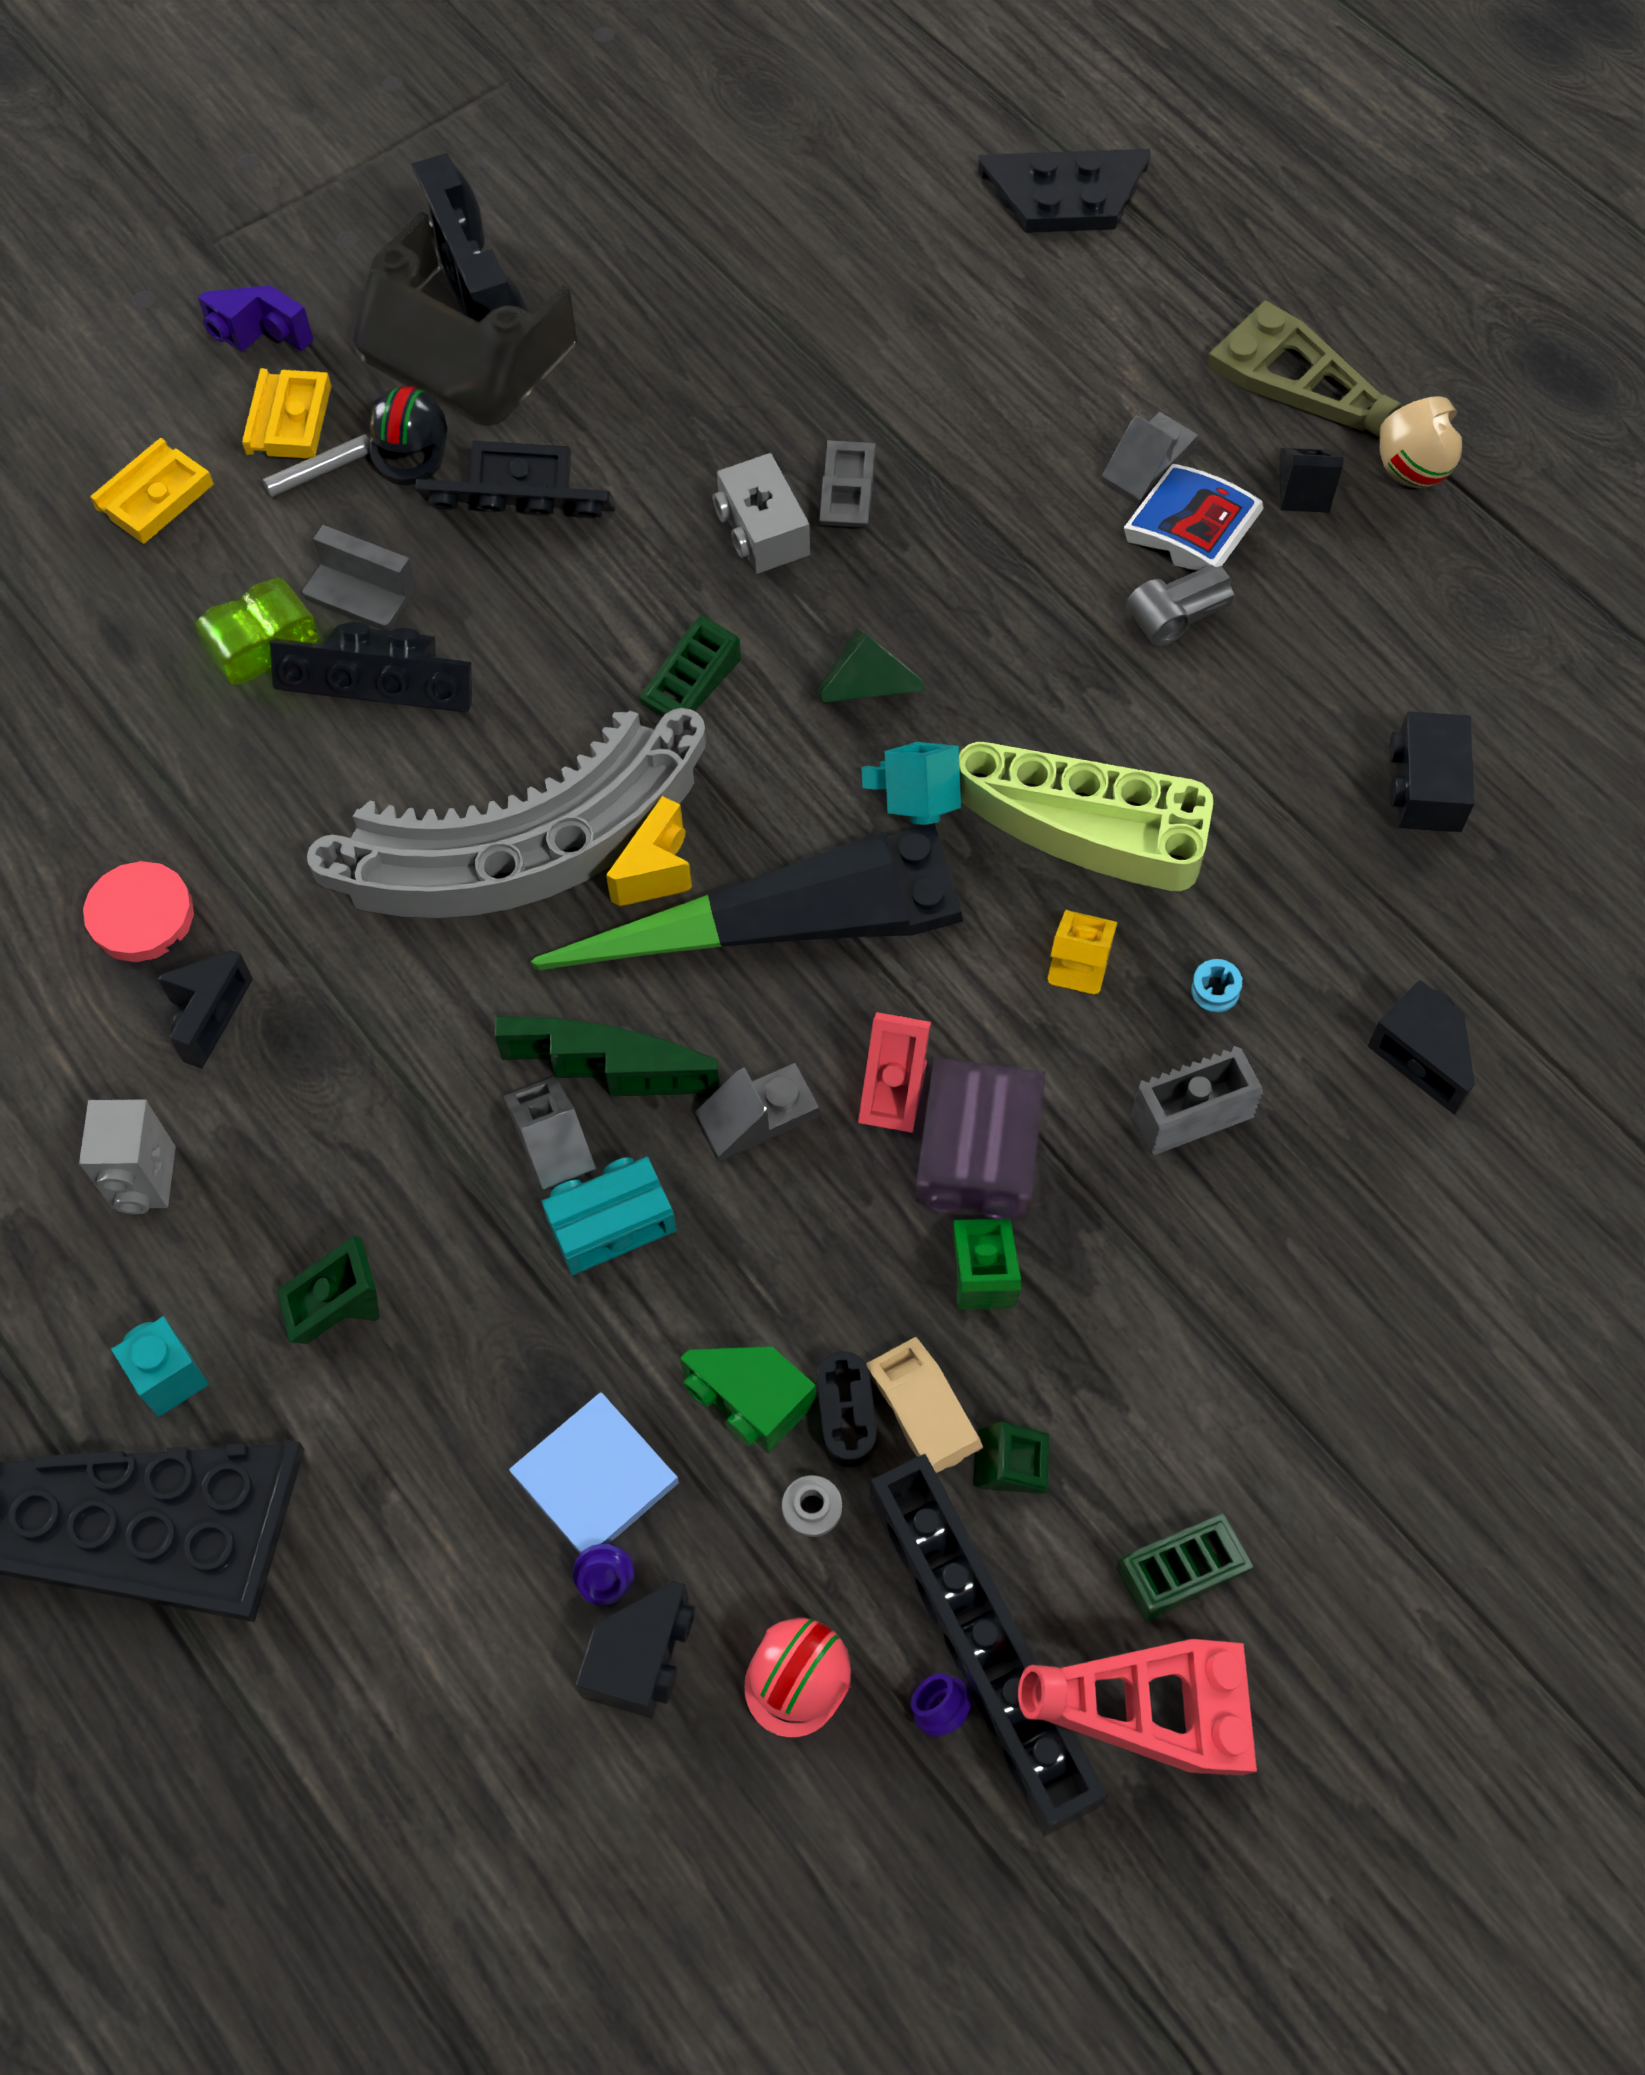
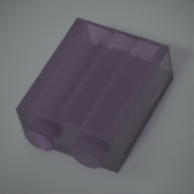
[916,1058,1045,1219]

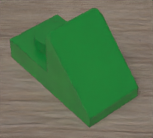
[953,1218,1021,1310]

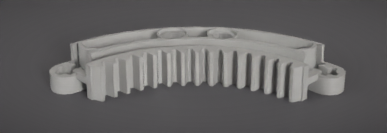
[307,708,706,918]

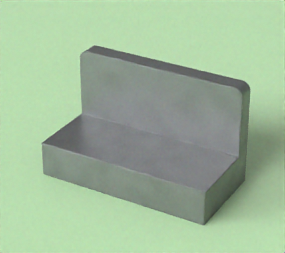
[302,525,417,631]

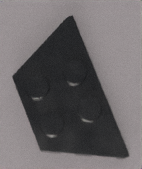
[978,149,1151,233]

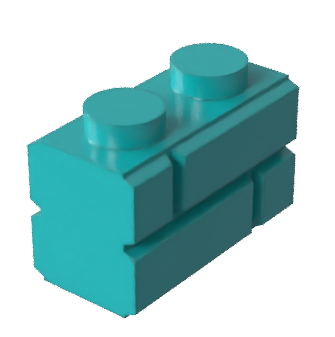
[541,1157,677,1276]

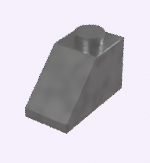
[503,1076,596,1189]

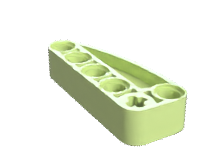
[959,742,1213,891]

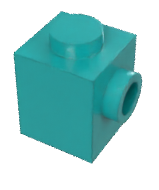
[111,1316,210,1417]

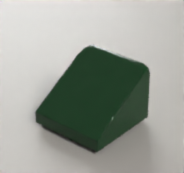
[974,1421,1049,1494]

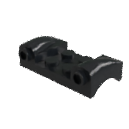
[412,153,529,361]

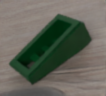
[639,615,741,717]
[1116,1513,1253,1623]

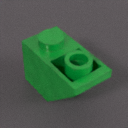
[680,1346,816,1454]

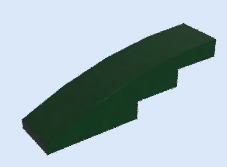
[495,1016,720,1097]

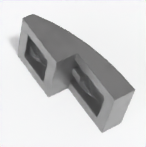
[819,440,875,528]

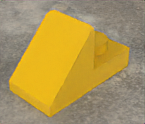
[606,796,692,906]
[1048,910,1117,995]

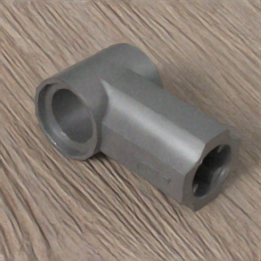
[1126,565,1235,647]

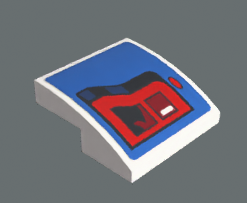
[1124,463,1264,571]

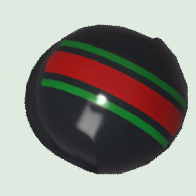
[369,386,447,486]

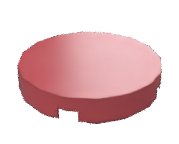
[83,861,194,962]

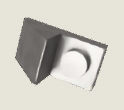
[1101,411,1198,506]
[695,1063,819,1161]

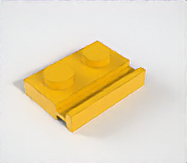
[242,369,331,459]
[90,438,214,544]

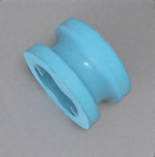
[1191,959,1242,1013]

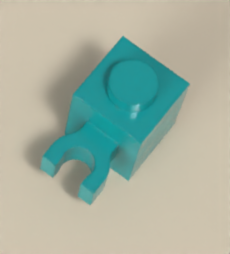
[861,742,961,825]

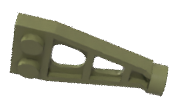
[1207,300,1403,438]

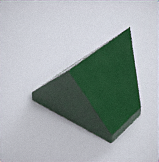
[818,629,924,703]

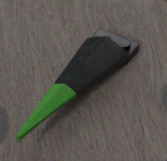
[530,823,963,970]

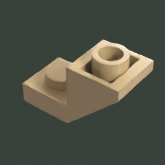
[866,1337,983,1473]

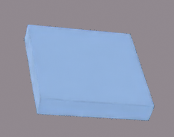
[509,1392,679,1554]

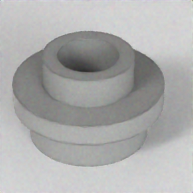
[782,1475,842,1537]

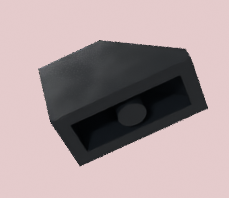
[1368,980,1475,1115]

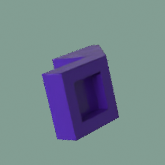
[197,285,314,352]

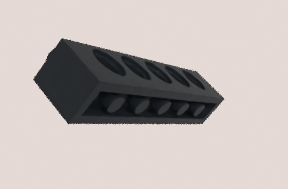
[870,1453,1107,1837]

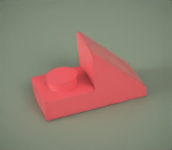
[858,1012,931,1133]

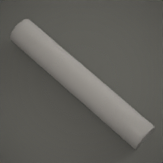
[263,434,370,498]

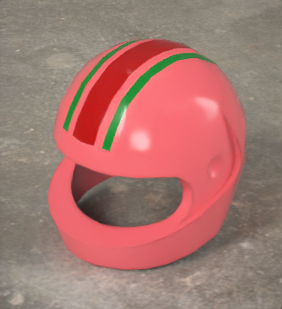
[745,1617,851,1737]

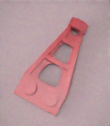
[1018,1639,1257,1776]

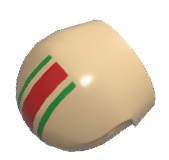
[1380,396,1462,488]

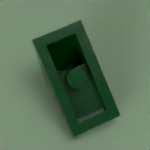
[276,1236,380,1344]

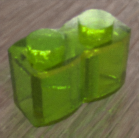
[194,577,319,685]

